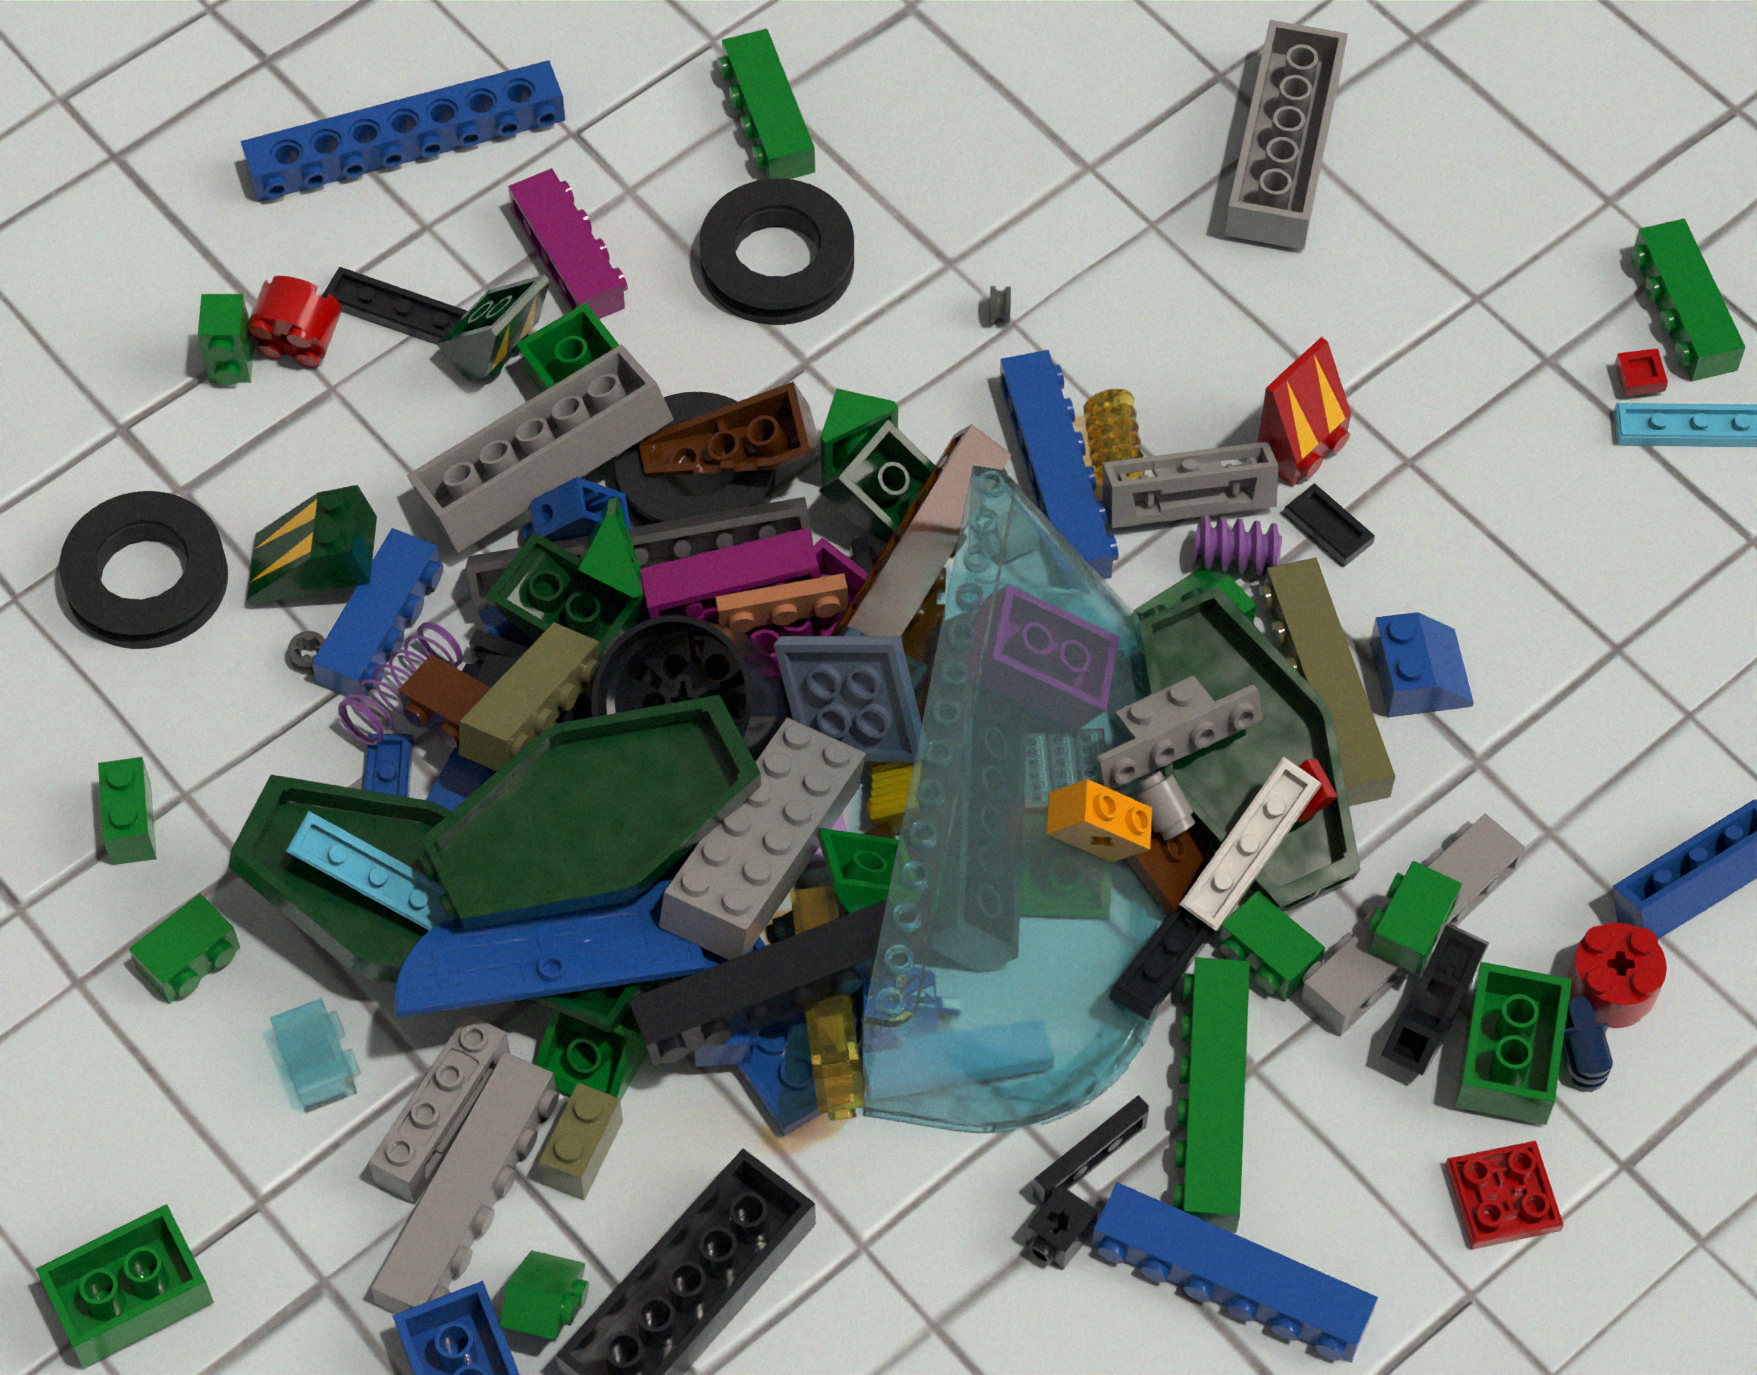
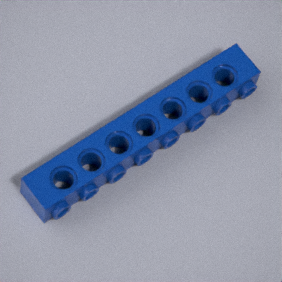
[240,60,566,202]

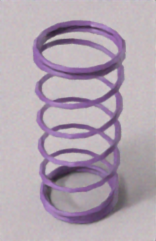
[338,622,463,745]

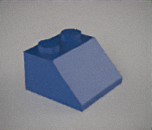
[1370,612,1474,718]

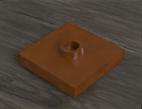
[1124,825,1215,914]

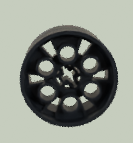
[591,615,787,762]

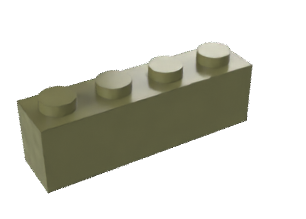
[459,623,601,771]

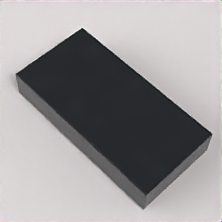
[1284,483,1375,567]

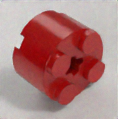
[247,276,342,368]
[1567,923,1667,1028]

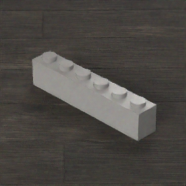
[1300,813,1525,1037]
[371,1051,559,1314]

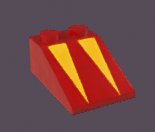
[1257,337,1351,487]

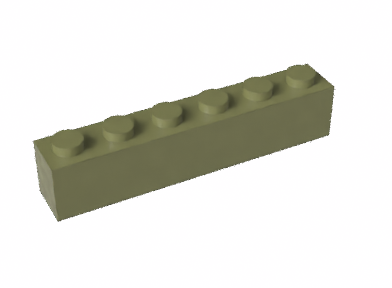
[1259,557,1395,806]

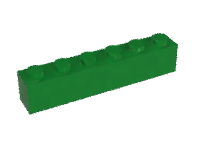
[1173,957,1250,1233]

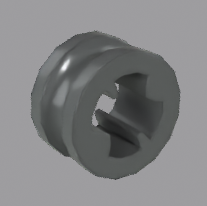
[989,286,1011,323]
[288,631,325,675]

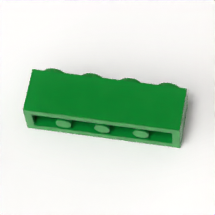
[717,28,815,179]
[1631,218,1746,382]

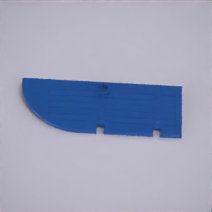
[394,879,706,1017]

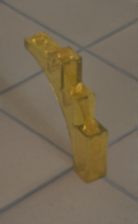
[790,885,865,1121]

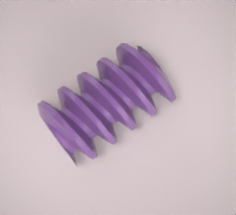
[1192,514,1282,576]

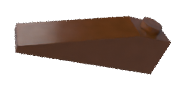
[638,381,818,477]

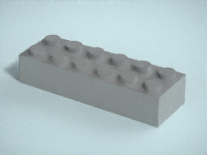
[1225,20,1348,250]
[406,344,674,553]
[659,718,866,960]

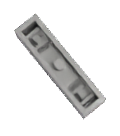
[1103,441,1278,528]
[369,1013,510,1205]

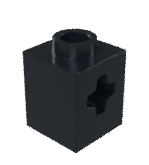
[1025,1185,1098,1270]

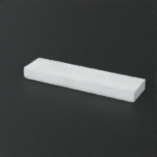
[1180,757,1322,931]

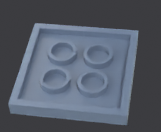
[774,636,929,762]

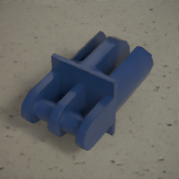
[1562,996,1613,1092]

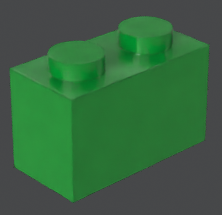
[198,294,254,385]
[98,757,157,865]
[1367,861,1462,975]
[1218,891,1325,1002]
[129,893,240,1004]
[499,1250,589,1340]

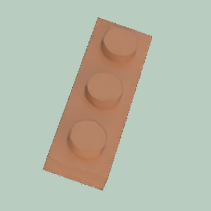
[715,573,848,633]

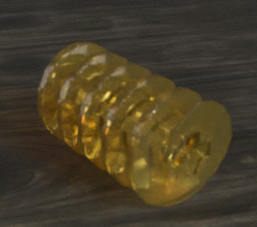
[1083,388,1145,482]

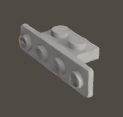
[1096,675,1263,790]

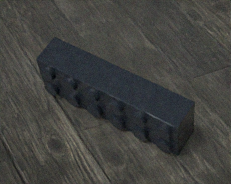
[556,1148,816,1375]

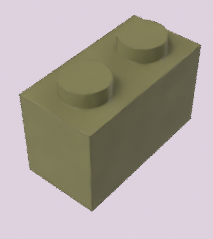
[539,1083,623,1200]

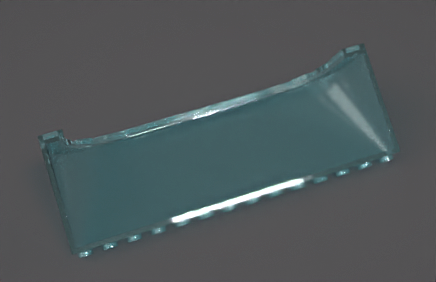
[863,465,1171,1134]

